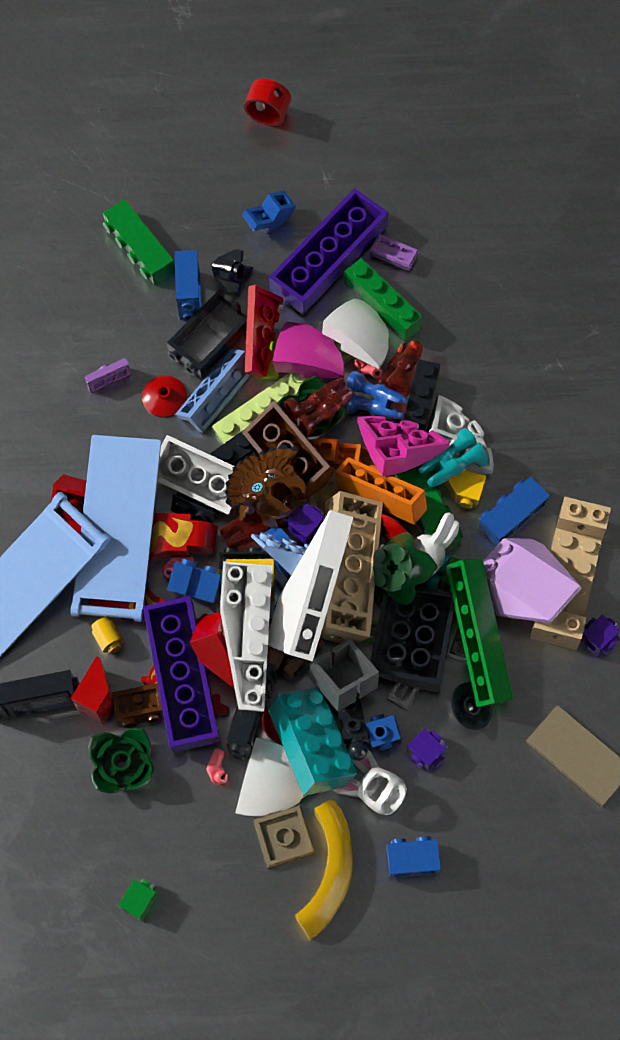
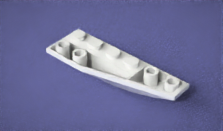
[268,510,353,661]
[220,562,272,712]

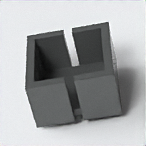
[310,639,379,712]

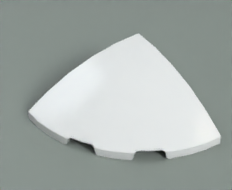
[322,298,389,369]
[426,395,494,474]
[236,738,305,817]

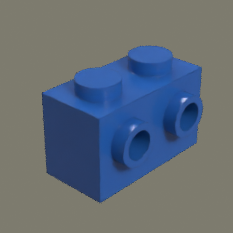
[386,836,441,878]

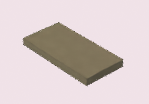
[526,705,620,807]

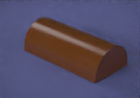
[242,401,334,500]

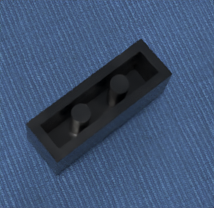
[404,359,441,432]

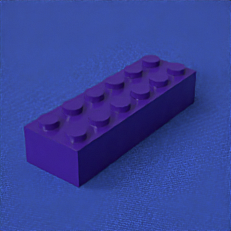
[269,188,388,315]
[143,596,221,752]

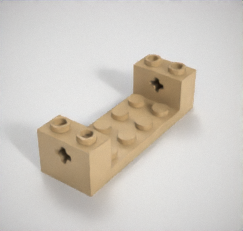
[320,491,383,645]
[530,497,611,650]

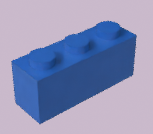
[478,476,550,546]

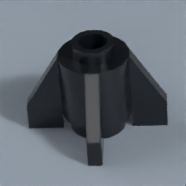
[212,249,253,294]

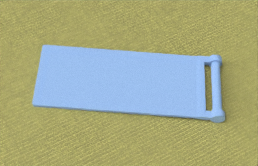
[71,435,161,622]
[0,492,111,657]

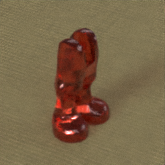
[375,340,423,397]
[284,378,355,436]
[220,511,288,548]

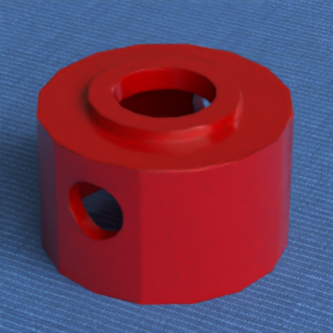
[244,79,292,126]

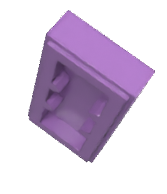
[370,234,419,271]
[84,358,131,392]

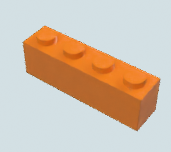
[335,457,427,524]

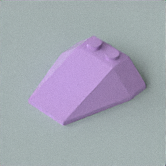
[483,537,581,623]

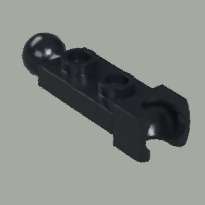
[337,696,368,761]

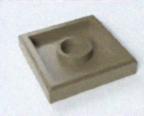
[253,805,315,869]

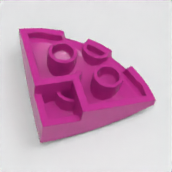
[273,322,344,378]
[357,416,450,477]

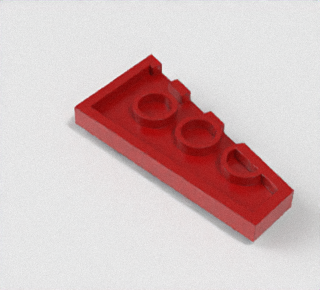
[245,285,284,378]

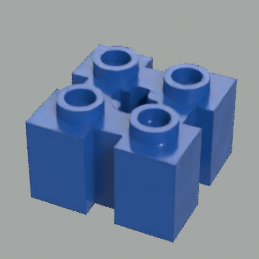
[167,559,222,603]

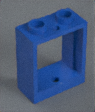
[175,250,201,321]

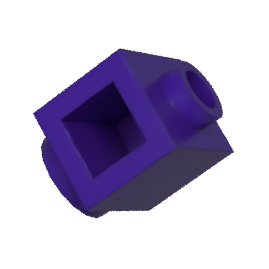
[287,503,325,544]
[581,614,620,656]
[406,729,448,771]

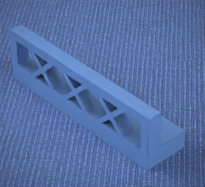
[175,348,250,433]

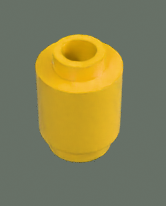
[91,617,124,654]

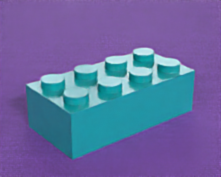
[268,687,357,796]

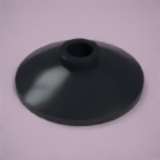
[451,682,493,730]

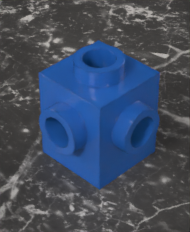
[365,714,402,751]

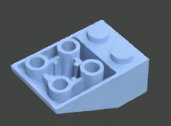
[251,532,310,575]

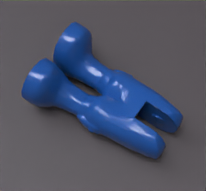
[342,371,409,419]

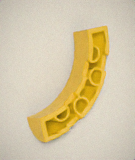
[295,799,353,940]

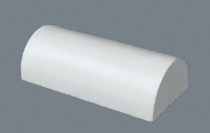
[157,435,239,516]

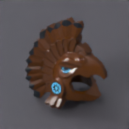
[225,444,307,528]

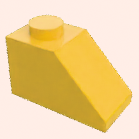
[444,470,486,509]

